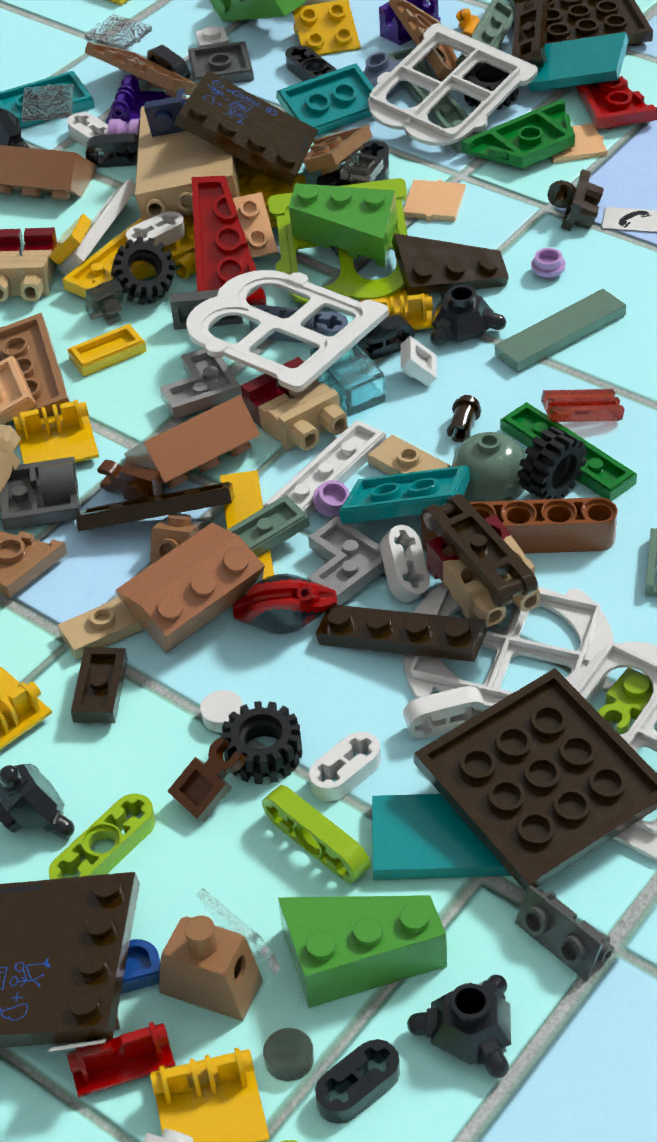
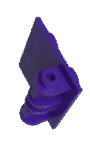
[105,75,172,125]

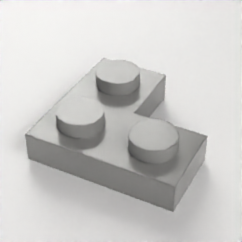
[160,348,242,419]
[307,516,385,605]

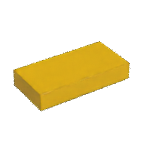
[49,213,92,265]
[67,324,147,377]

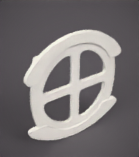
[403,582,614,709]

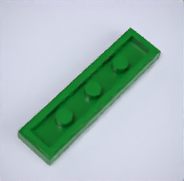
[500,402,637,501]

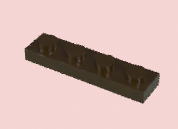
[315,605,487,662]

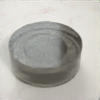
[263,1028,314,1082]

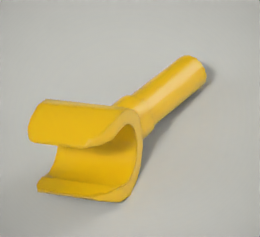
[176,253,196,279]

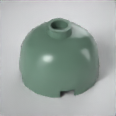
[451,432,526,502]

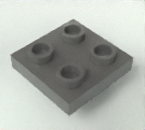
[0,457,80,530]

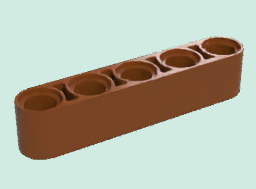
[420,497,618,556]

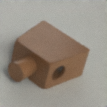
[159,915,263,1021]

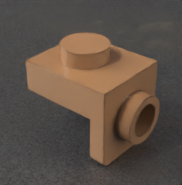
[150,513,204,565]

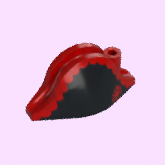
[232,573,338,634]

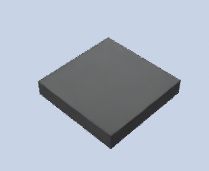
[188,41,254,84]

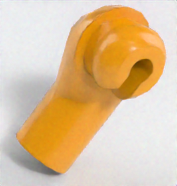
[456,8,480,37]

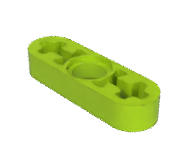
[262,785,371,883]
[48,793,156,879]

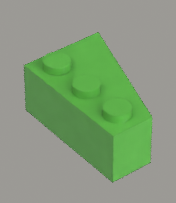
[209,0,307,22]
[289,183,397,268]
[278,895,447,1008]

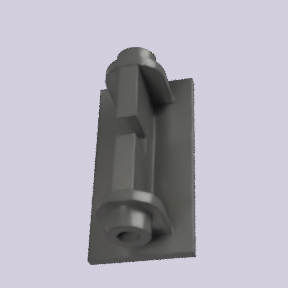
[515,885,615,981]

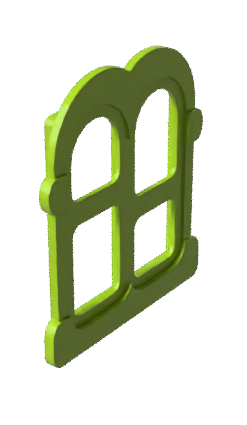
[268,178,408,304]

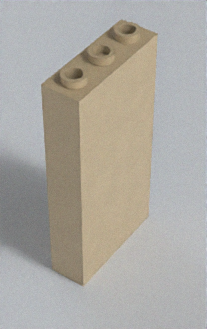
[135,97,240,221]

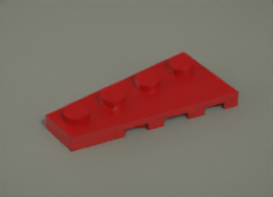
[575,76,657,129]
[191,175,267,306]

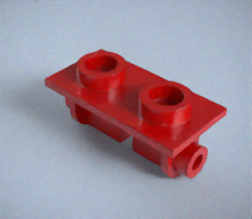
[67,1021,176,1098]

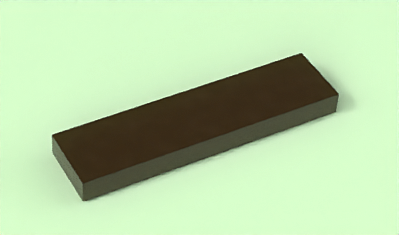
[76,482,234,531]

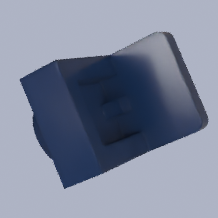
[144,88,189,137]

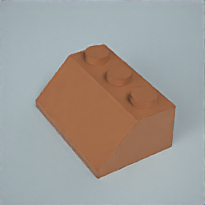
[0,145,97,201]
[124,395,260,489]
[115,523,265,654]

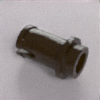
[447,395,482,442]

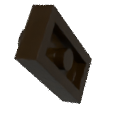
[71,647,128,723]

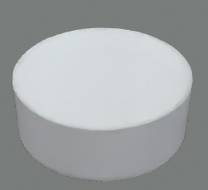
[200,690,243,733]

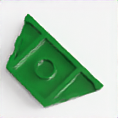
[462,99,575,169]

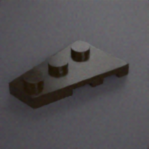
[392,233,509,296]

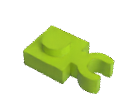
[598,667,653,734]

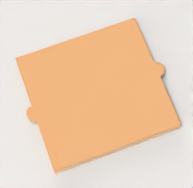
[550,123,607,163]
[403,179,466,222]

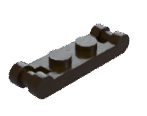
[512,0,550,66]
[422,493,538,607]

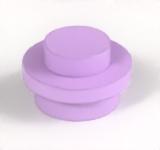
[531,248,566,279]
[313,480,350,518]

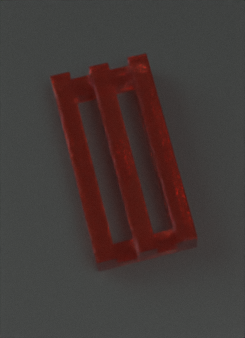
[541,389,625,422]

